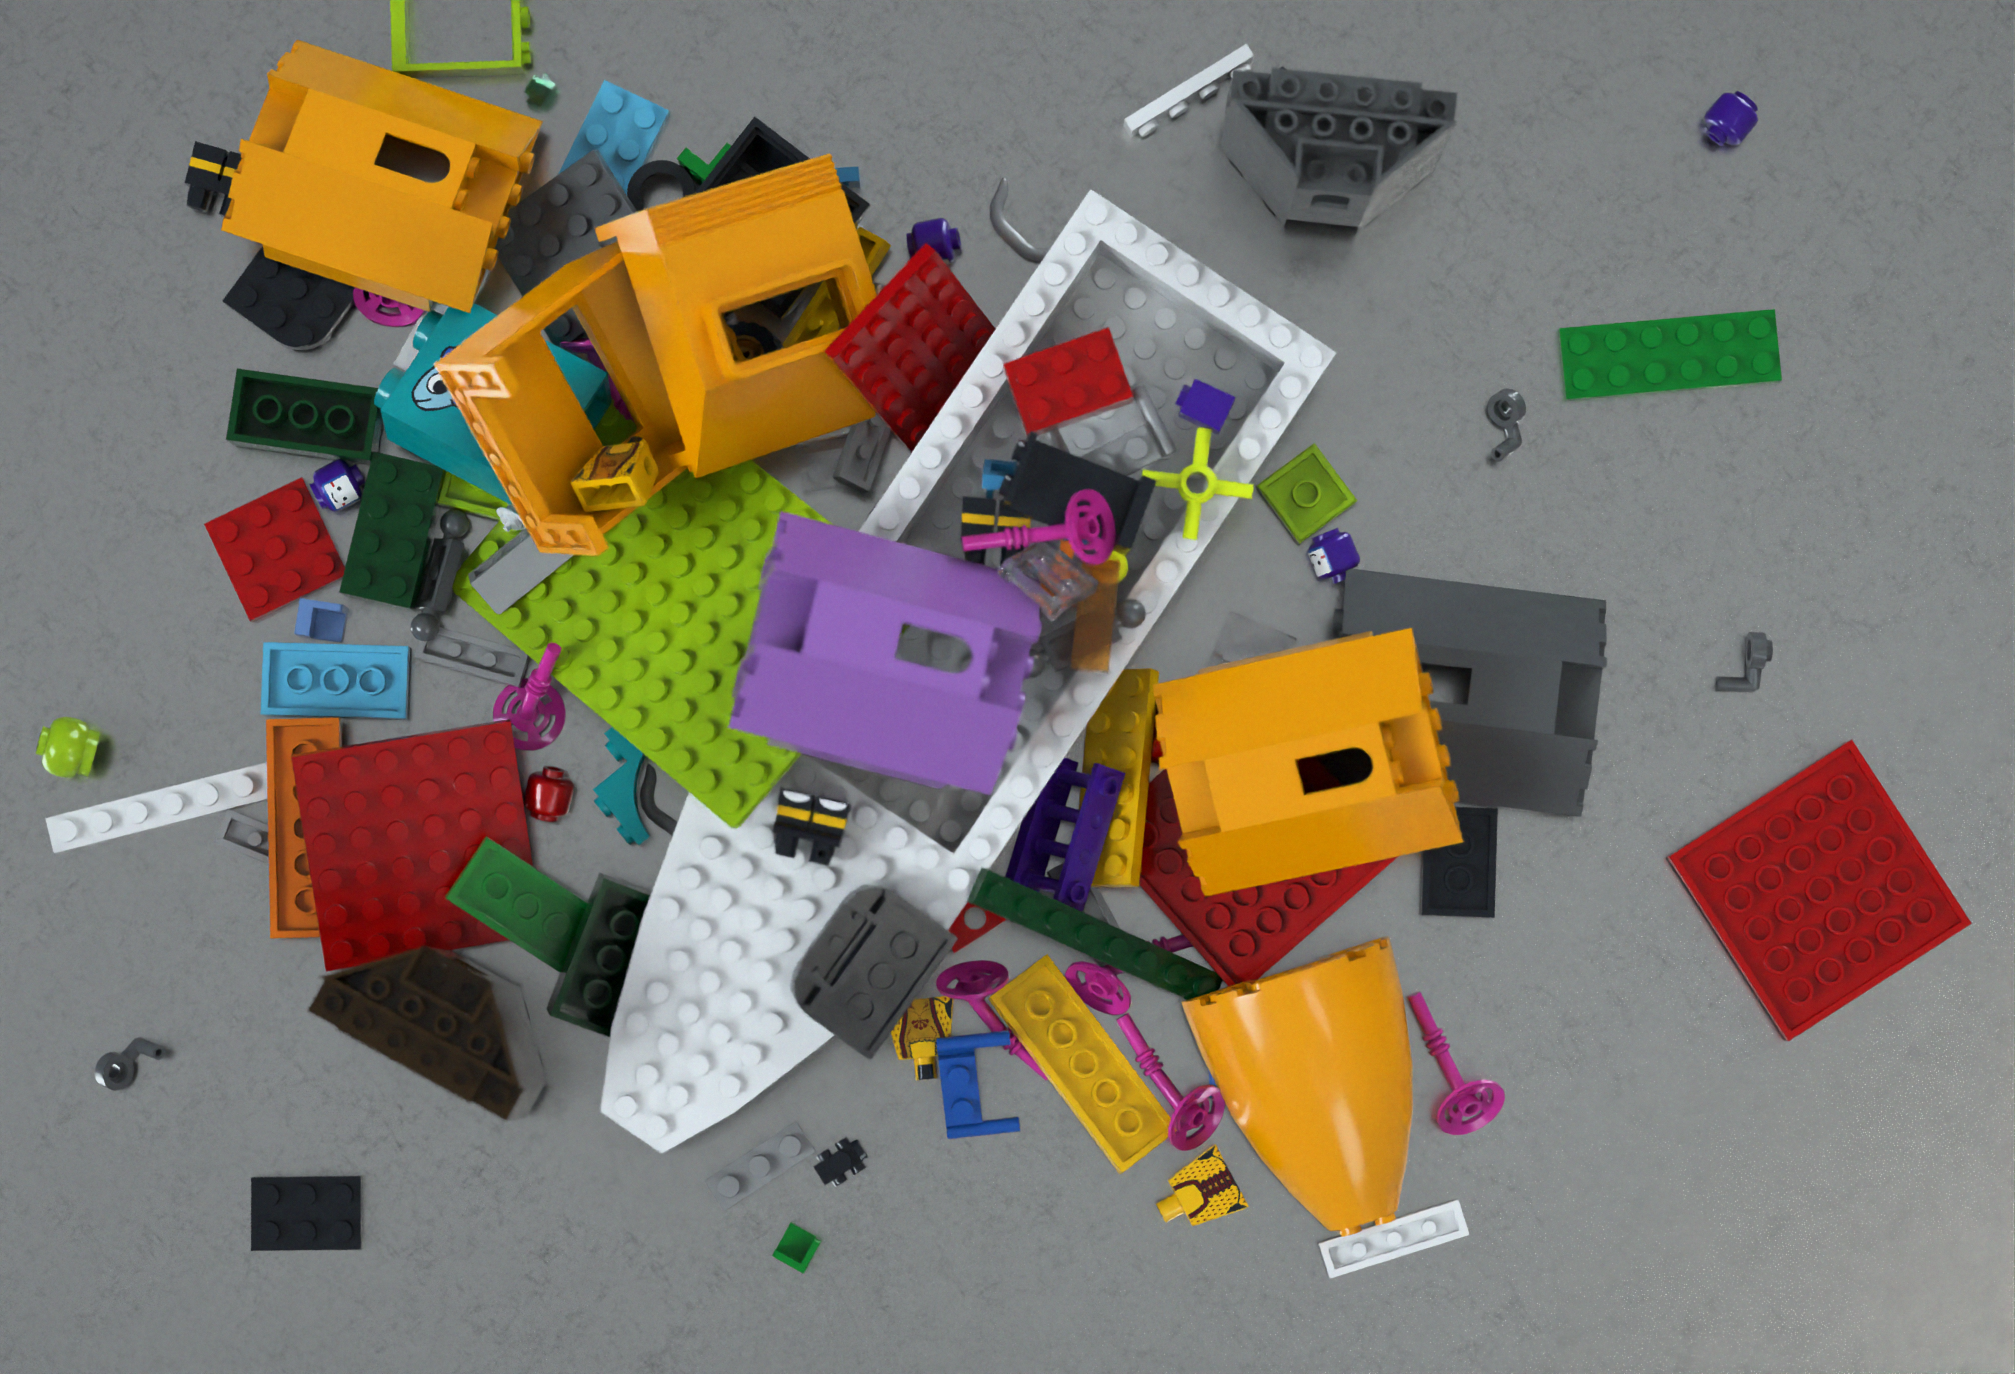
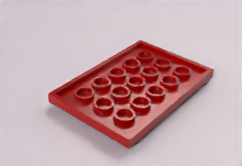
[824,243,995,452]

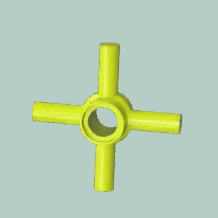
[1142,428,1254,541]

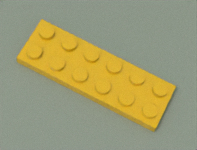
[1079,668,1159,887]
[988,954,1177,1174]

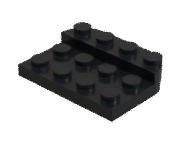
[222,246,354,351]
[790,885,958,1061]

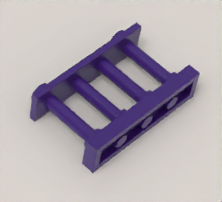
[1005,757,1125,912]

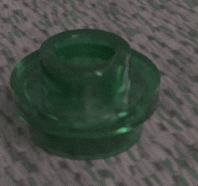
[523,72,555,107]

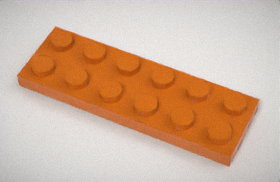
[266,717,342,938]

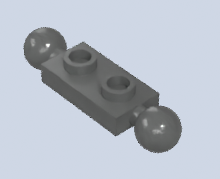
[410,509,469,642]
[1029,599,1146,678]

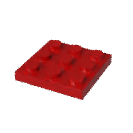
[204,477,345,622]

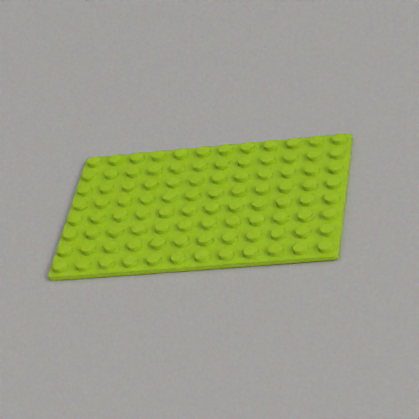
[452,397,911,829]

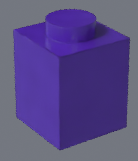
[1175,379,1236,435]

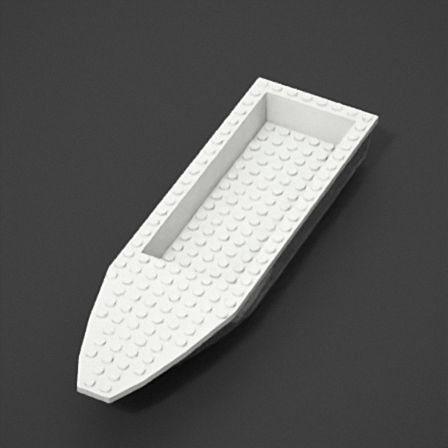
[600,189,1336,1153]

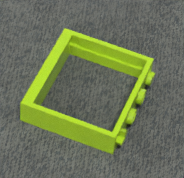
[390,0,531,78]

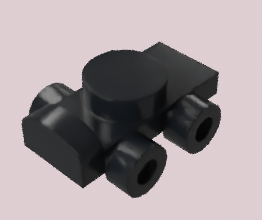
[814,1137,868,1187]

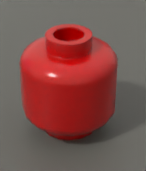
[523,766,574,822]

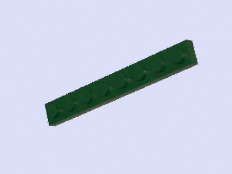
[967,867,1223,1000]

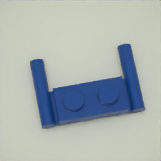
[936,1030,1020,1139]

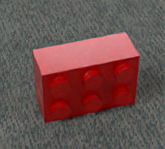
[1003,327,1134,436]

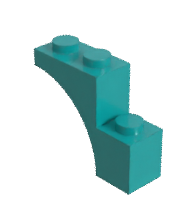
[593,727,653,847]

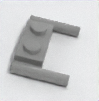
[1045,384,1177,476]

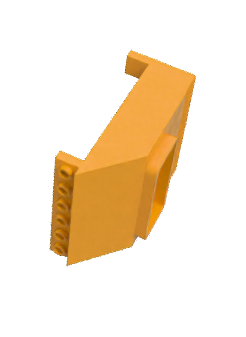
[595,153,877,479]
[434,241,748,556]

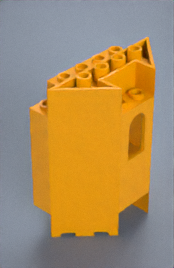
[221,39,543,313]
[1153,627,1463,897]

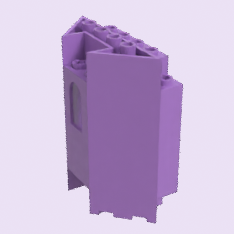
[729,511,1042,795]

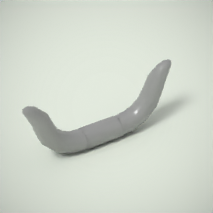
[990,178,1052,262]
[640,764,678,836]

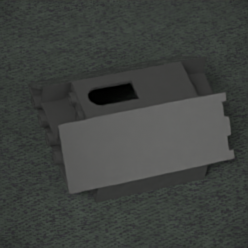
[1220,68,1457,234]
[1323,569,1607,817]

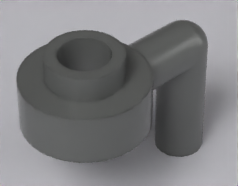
[1487,388,1526,461]
[1716,632,1773,692]
[95,1038,165,1091]

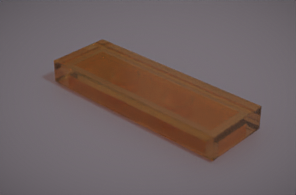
[1071,560,1120,673]

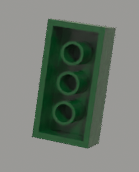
[226,368,383,464]
[339,451,446,612]
[546,872,652,1037]

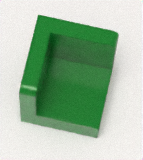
[772,1222,823,1274]

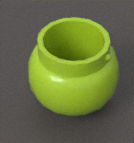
[35,717,100,778]

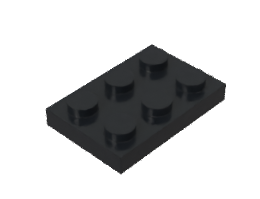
[1420,807,1498,918]
[251,1176,363,1251]

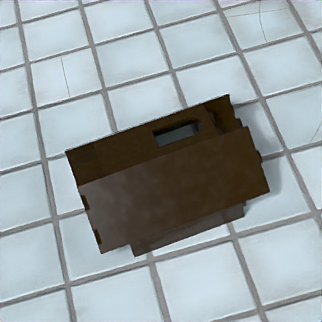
[308,946,548,1121]

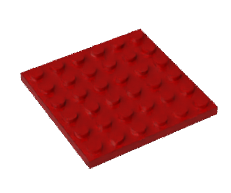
[291,719,533,972]
[1667,739,1972,1041]
[1139,755,1399,986]

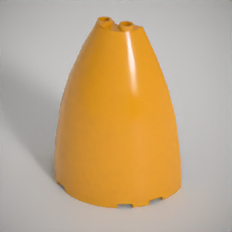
[1181,936,1413,1237]

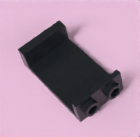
[998,431,1157,555]

